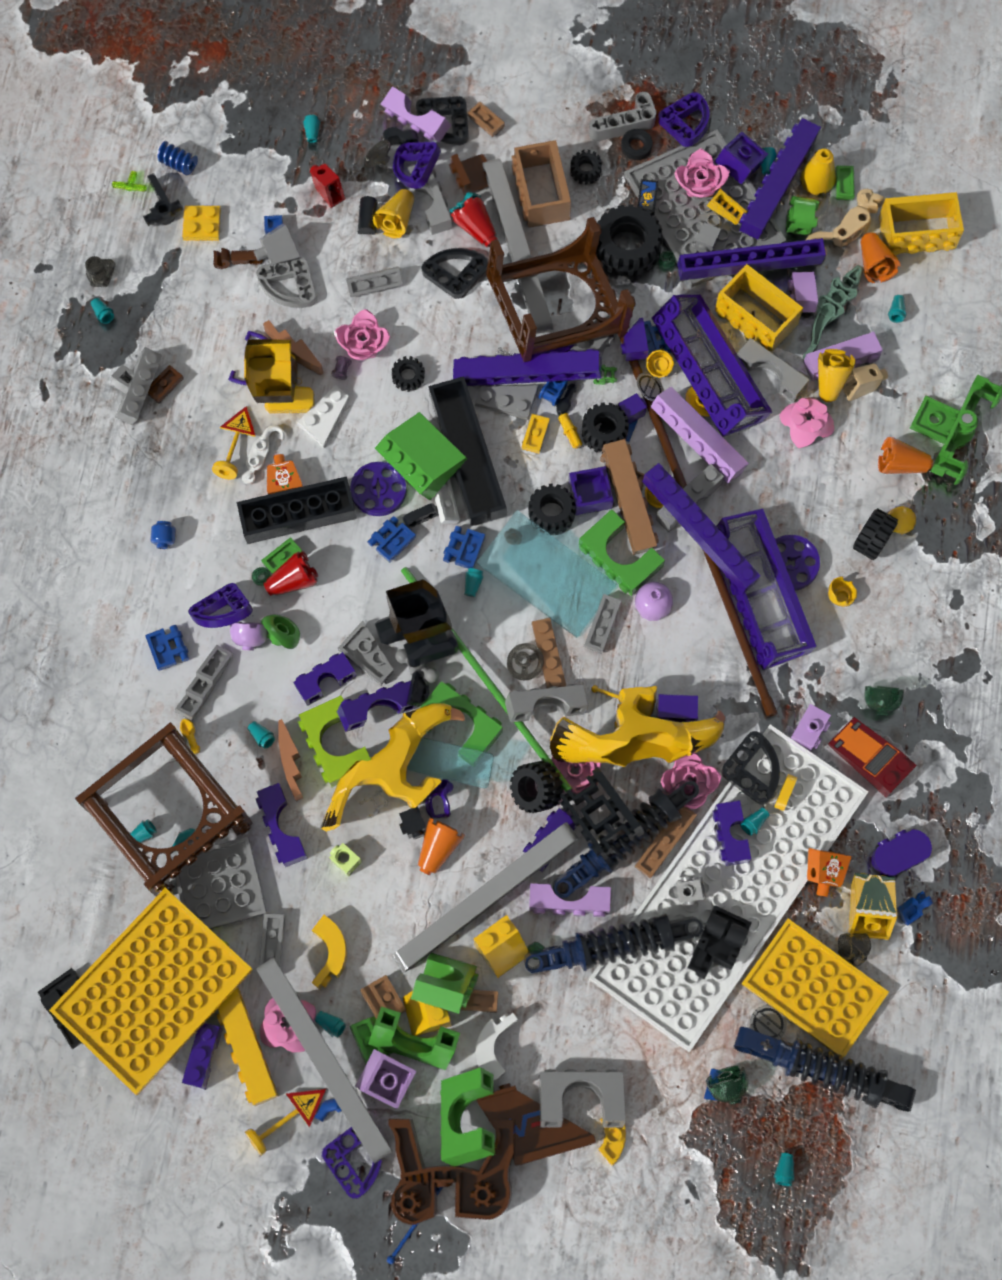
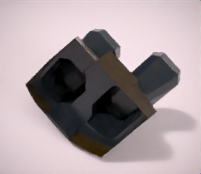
[375,579,459,667]

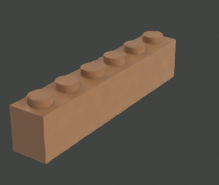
[602,439,659,555]

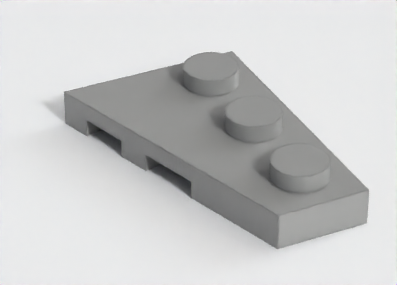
[475,385,538,420]
[338,621,394,686]

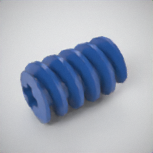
[157,141,198,176]

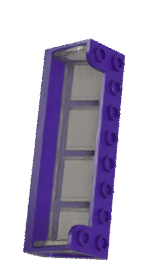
[651,294,773,437]
[716,509,817,670]

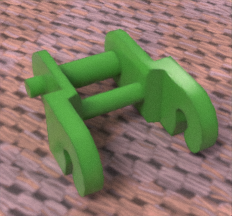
[593,364,617,385]

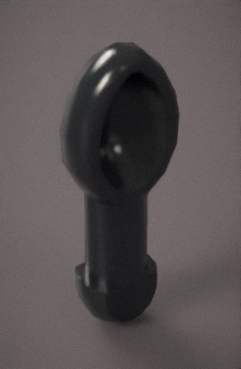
[556,383,577,416]

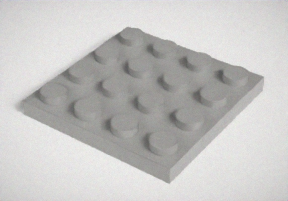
[171,837,267,930]

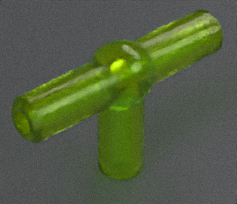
[112,171,147,192]

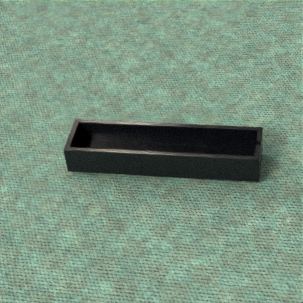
[428,376,507,527]

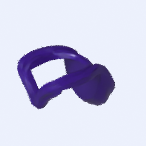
[425,779,454,818]

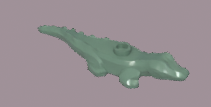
[803,265,864,359]

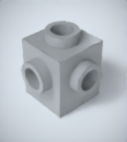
[674,875,706,905]

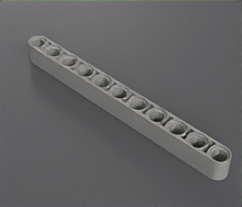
[483,158,553,334]
[392,822,579,972]
[256,957,392,1164]

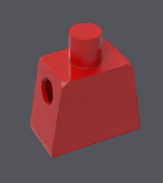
[310,164,345,208]

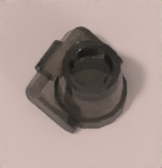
[85,256,116,287]
[838,933,871,967]

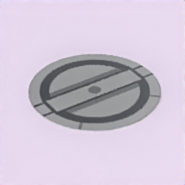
[636,373,664,401]
[750,1005,787,1041]

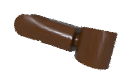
[214,248,264,269]

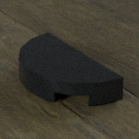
[407,671,429,706]

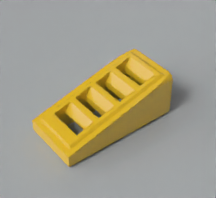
[707,189,748,225]

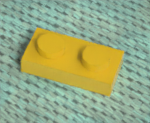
[522,414,550,454]

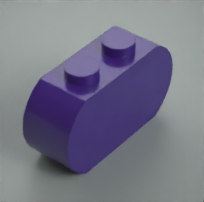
[871,829,932,877]

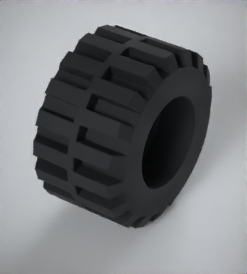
[582,402,629,454]
[528,484,576,536]
[853,508,898,560]
[510,761,563,813]

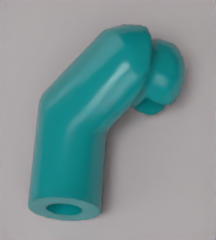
[172,828,198,847]

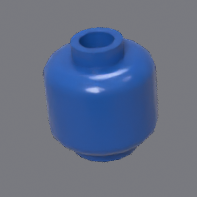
[150,521,176,549]

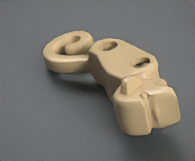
[805,189,885,259]

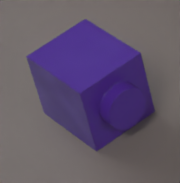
[618,393,647,424]

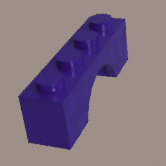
[337,681,418,732]
[255,783,308,868]

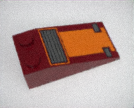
[828,717,917,798]

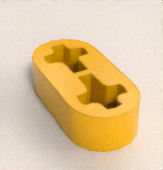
[774,773,798,811]

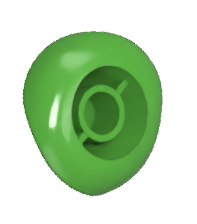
[261,614,300,649]

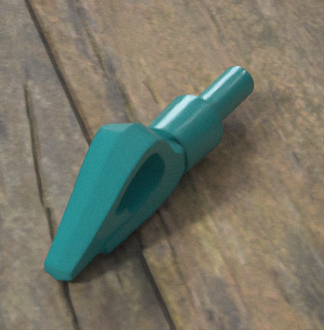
[450,192,482,213]

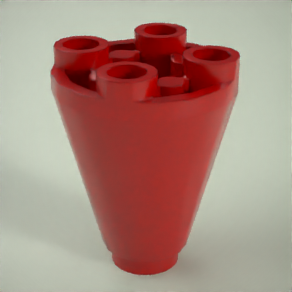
[451,197,498,248]
[264,551,318,596]

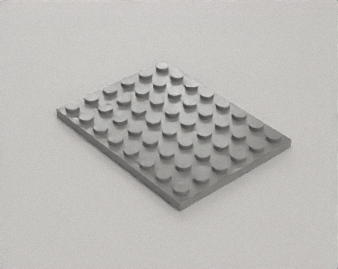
[624,130,787,288]

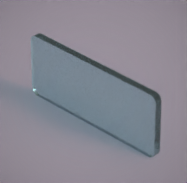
[407,737,494,788]

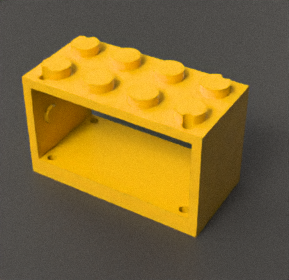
[879,192,964,255]
[715,264,803,352]

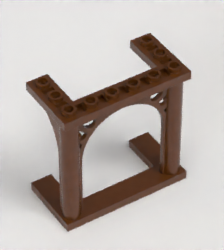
[486,217,636,362]
[75,722,253,897]

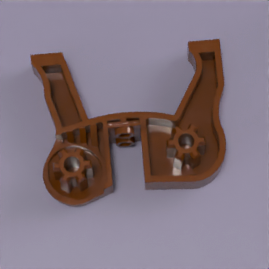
[389,1119,515,1225]

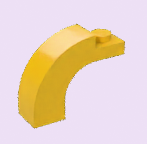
[311,915,347,990]

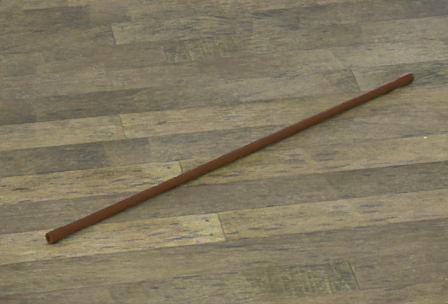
[620,337,778,717]

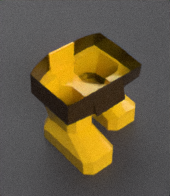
[244,339,315,414]

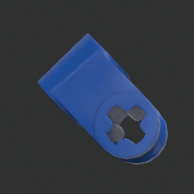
[538,381,568,407]

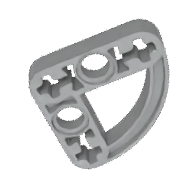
[256,257,316,308]

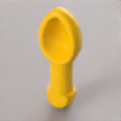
[180,718,200,754]

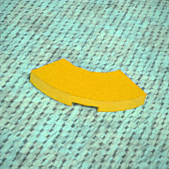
[598,1118,626,1166]

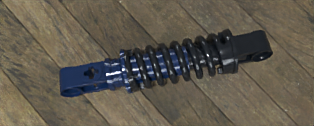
[553,779,699,898]
[524,913,703,973]
[734,1027,916,1112]

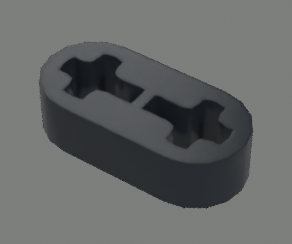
[403,503,438,528]

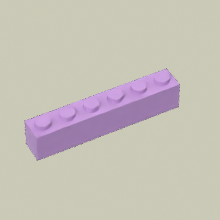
[651,387,749,483]

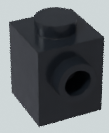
[399,806,426,839]

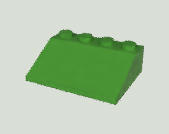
[375,412,468,500]

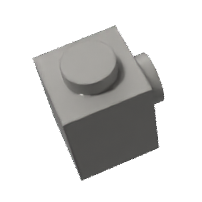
[693,222,721,253]

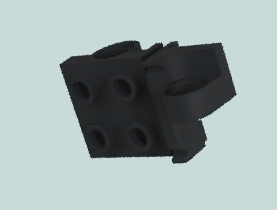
[687,905,752,979]
[38,968,83,1049]

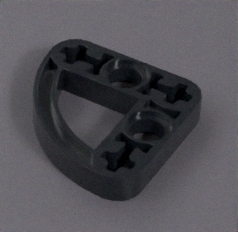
[416,96,469,145]
[421,248,488,299]
[722,731,780,805]

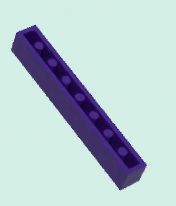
[739,118,821,240]
[677,238,826,281]
[453,349,602,386]
[642,463,761,594]

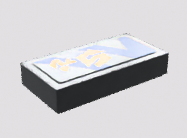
[637,179,658,215]

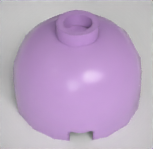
[635,582,673,621]
[230,622,268,650]

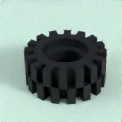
[570,150,602,185]
[392,356,425,392]

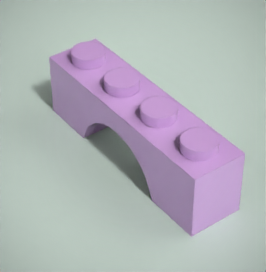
[381,87,451,143]
[529,883,611,917]

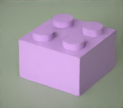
[355,1049,416,1109]

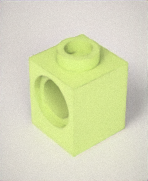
[329,843,362,877]

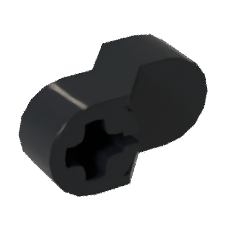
[383,126,419,145]

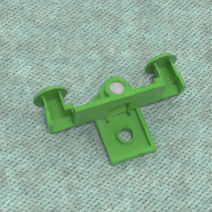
[909,374,1002,485]

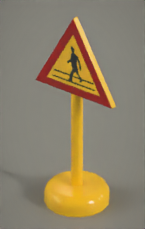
[212,406,256,480]
[245,1089,326,1156]

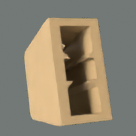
[842,363,888,401]

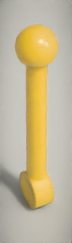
[591,685,619,699]

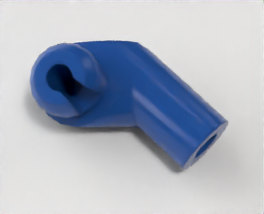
[314,1098,342,1122]

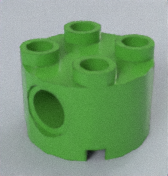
[786,196,819,235]

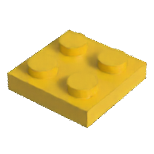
[182,206,221,241]

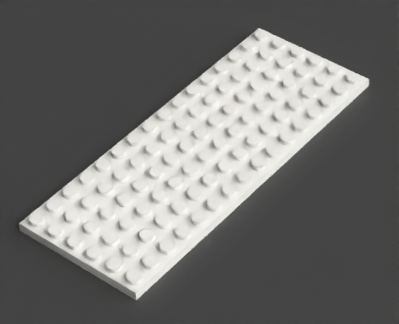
[589,725,868,1052]

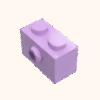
[788,272,818,312]
[791,704,831,751]

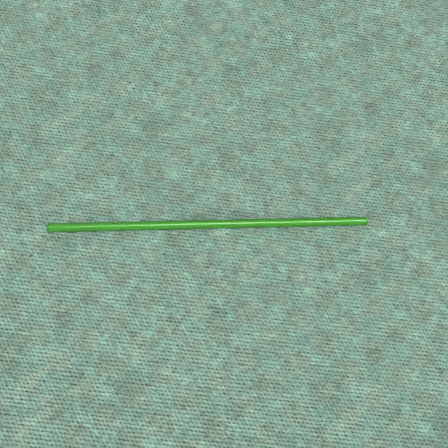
[401,567,572,793]

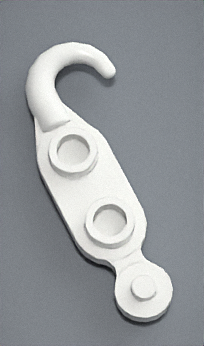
[242,425,285,485]

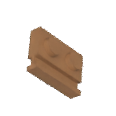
[360,975,406,1019]

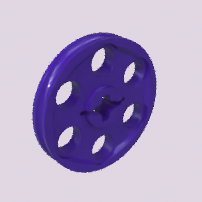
[350,462,406,516]
[762,535,820,591]

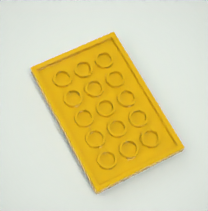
[741,918,889,1057]

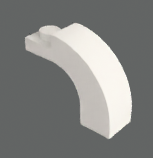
[476,1013,518,1083]

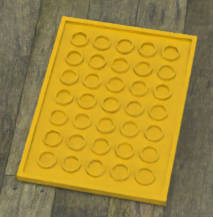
[49,888,253,1096]

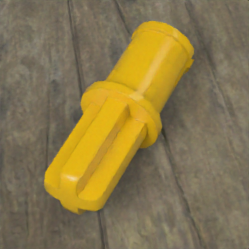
[558,413,582,449]

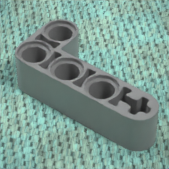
[589,92,656,141]

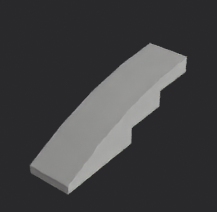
[175,645,233,721]

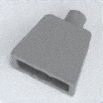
[253,223,300,264]

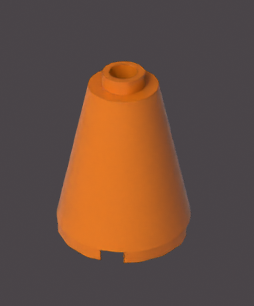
[860,233,901,283]
[878,437,933,474]
[418,817,465,875]

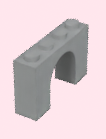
[539,1069,626,1128]

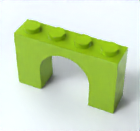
[298,695,371,787]

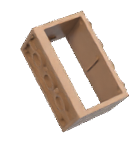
[511,140,571,228]

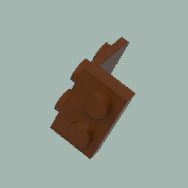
[449,154,488,196]

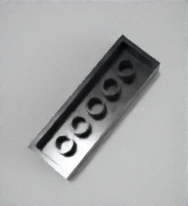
[236,476,357,544]

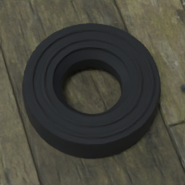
[621,129,653,160]

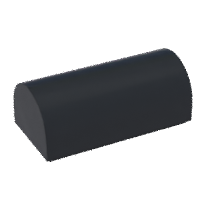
[357,196,378,235]

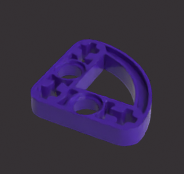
[658,92,709,147]
[393,142,441,189]
[188,583,253,628]
[322,1127,382,1199]

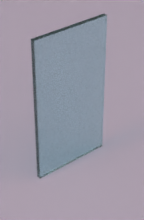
[477,510,617,638]

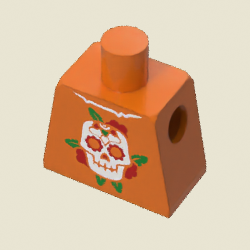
[267,454,303,495]
[807,848,851,897]

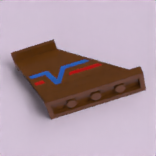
[476,1083,596,1166]

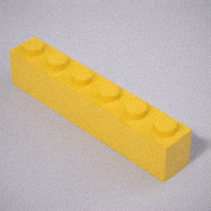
[216,987,279,1106]

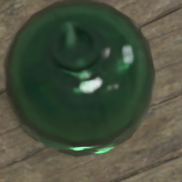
[864,686,904,715]
[706,1066,749,1104]

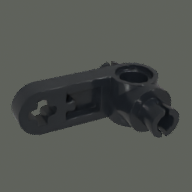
[143,173,183,226]

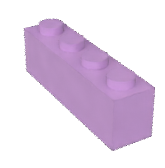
[804,332,883,381]

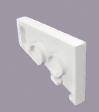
[297,385,349,447]

